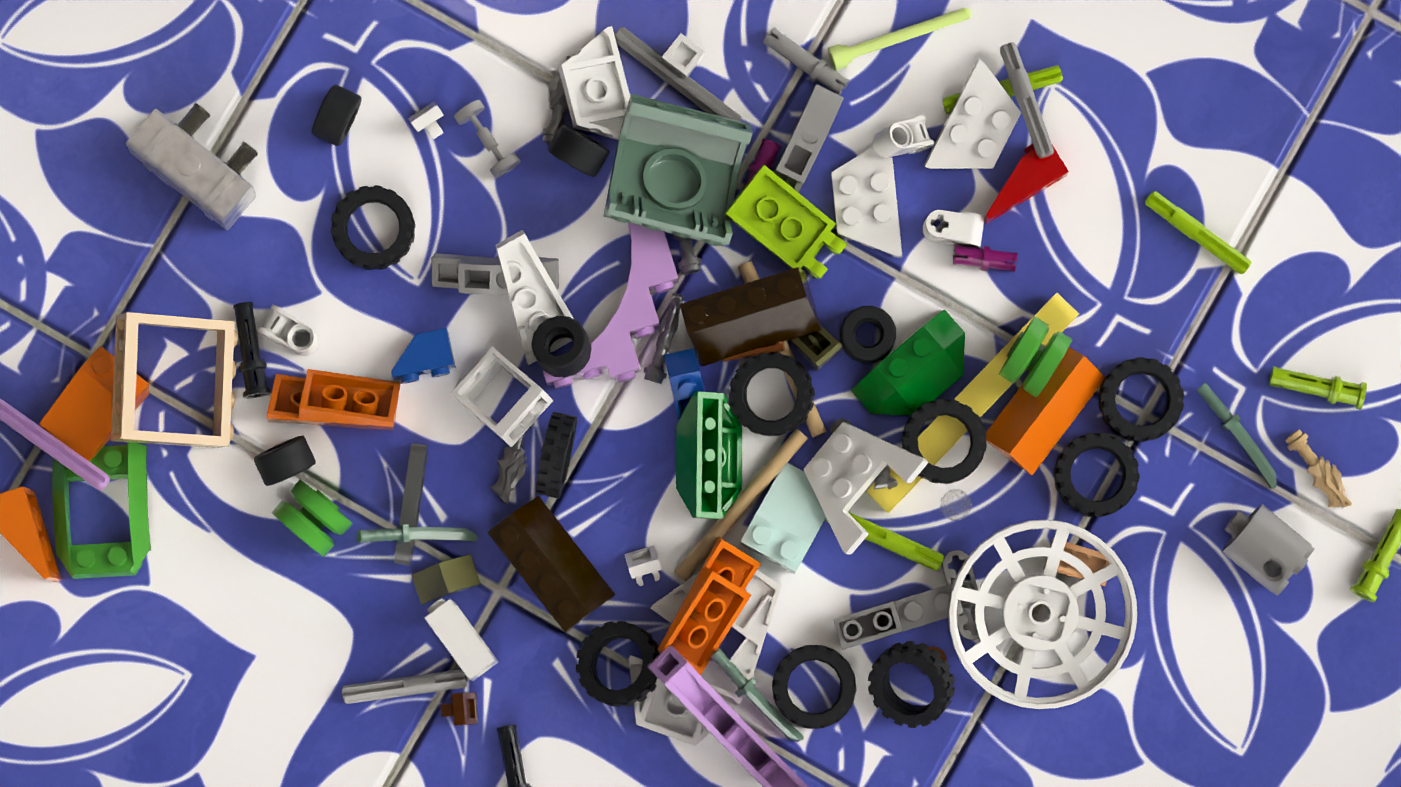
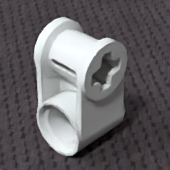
[873,115,935,158]
[922,210,984,248]
[257,304,319,356]

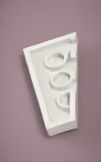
[495,230,574,365]

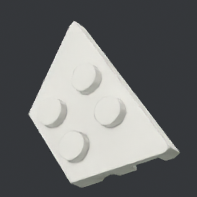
[558,26,630,140]
[924,59,1021,169]
[831,147,902,258]
[629,655,745,746]

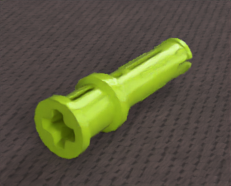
[1269,366,1367,410]
[1350,509,1401,602]

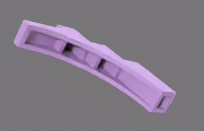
[543,223,679,389]
[648,645,808,787]

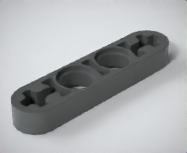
[394,443,428,566]

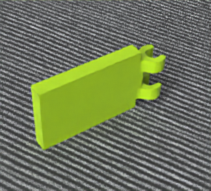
[724,165,847,279]

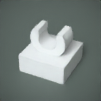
[662,33,705,78]
[408,102,444,139]
[624,545,662,586]

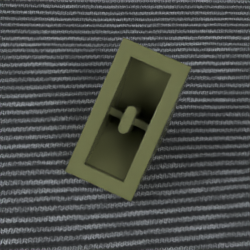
[790,326,842,371]
[411,554,481,605]

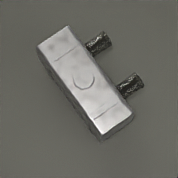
[126,103,258,231]

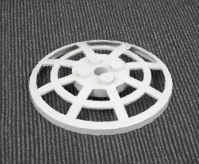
[948,519,1137,709]

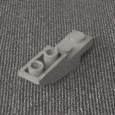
[774,84,844,193]
[431,253,559,295]
[833,583,964,650]

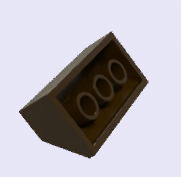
[679,267,822,366]
[487,496,615,633]

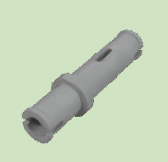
[763,27,849,95]

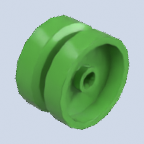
[999,316,1073,398]
[271,479,353,557]

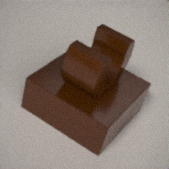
[440,692,478,726]

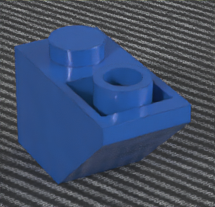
[391,328,456,384]
[664,348,704,421]

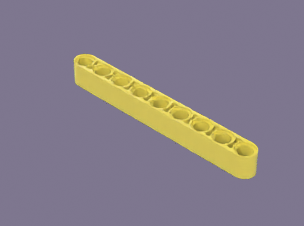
[866,293,1079,514]

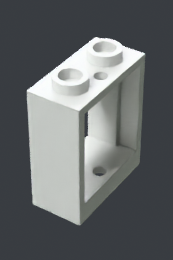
[451,347,553,447]
[425,598,499,681]

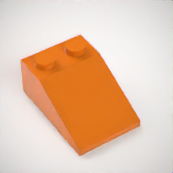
[39,346,149,462]
[0,486,62,582]

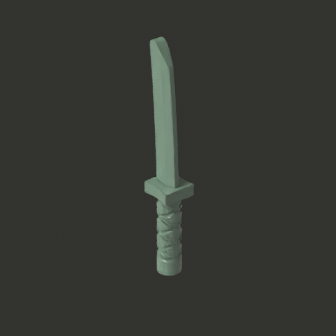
[1196,382,1277,488]
[357,524,478,543]
[710,648,804,742]

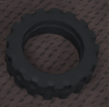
[331,185,415,270]
[729,353,815,436]
[1099,357,1184,442]
[902,399,987,484]
[536,412,577,499]
[1054,433,1140,517]
[576,621,660,707]
[868,641,955,728]
[772,645,856,729]

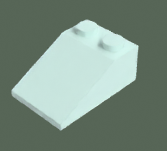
[740,463,826,574]

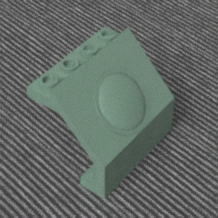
[603,94,753,247]

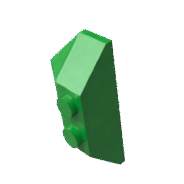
[851,309,965,416]
[676,391,742,519]

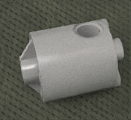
[1222,504,1315,596]

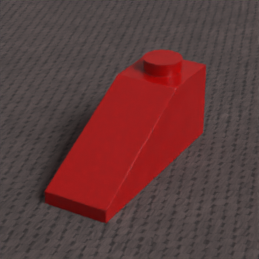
[984,144,1069,224]

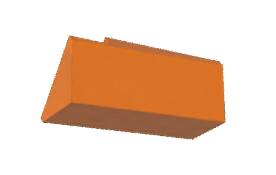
[986,348,1105,476]
[266,369,401,431]
[658,537,761,675]

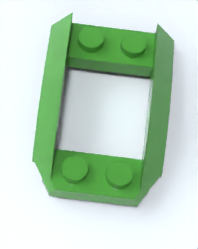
[52,442,151,579]

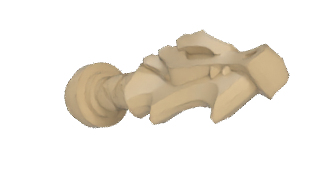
[1285,429,1352,509]

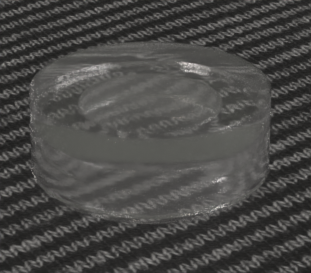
[940,489,972,521]

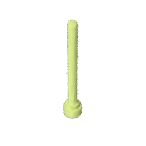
[828,8,971,71]

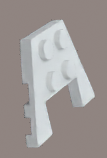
[803,422,929,555]
[651,569,781,679]

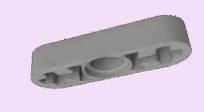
[942,550,987,640]

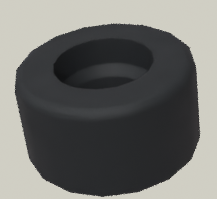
[312,84,362,146]
[548,125,610,177]
[840,305,896,364]
[531,316,592,378]
[254,436,316,486]

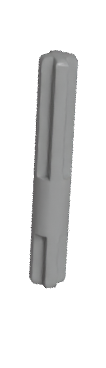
[1000,42,1054,158]
[342,669,467,704]

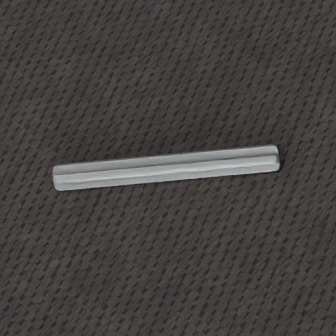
[614,27,742,121]

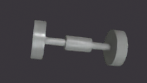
[454,100,521,179]

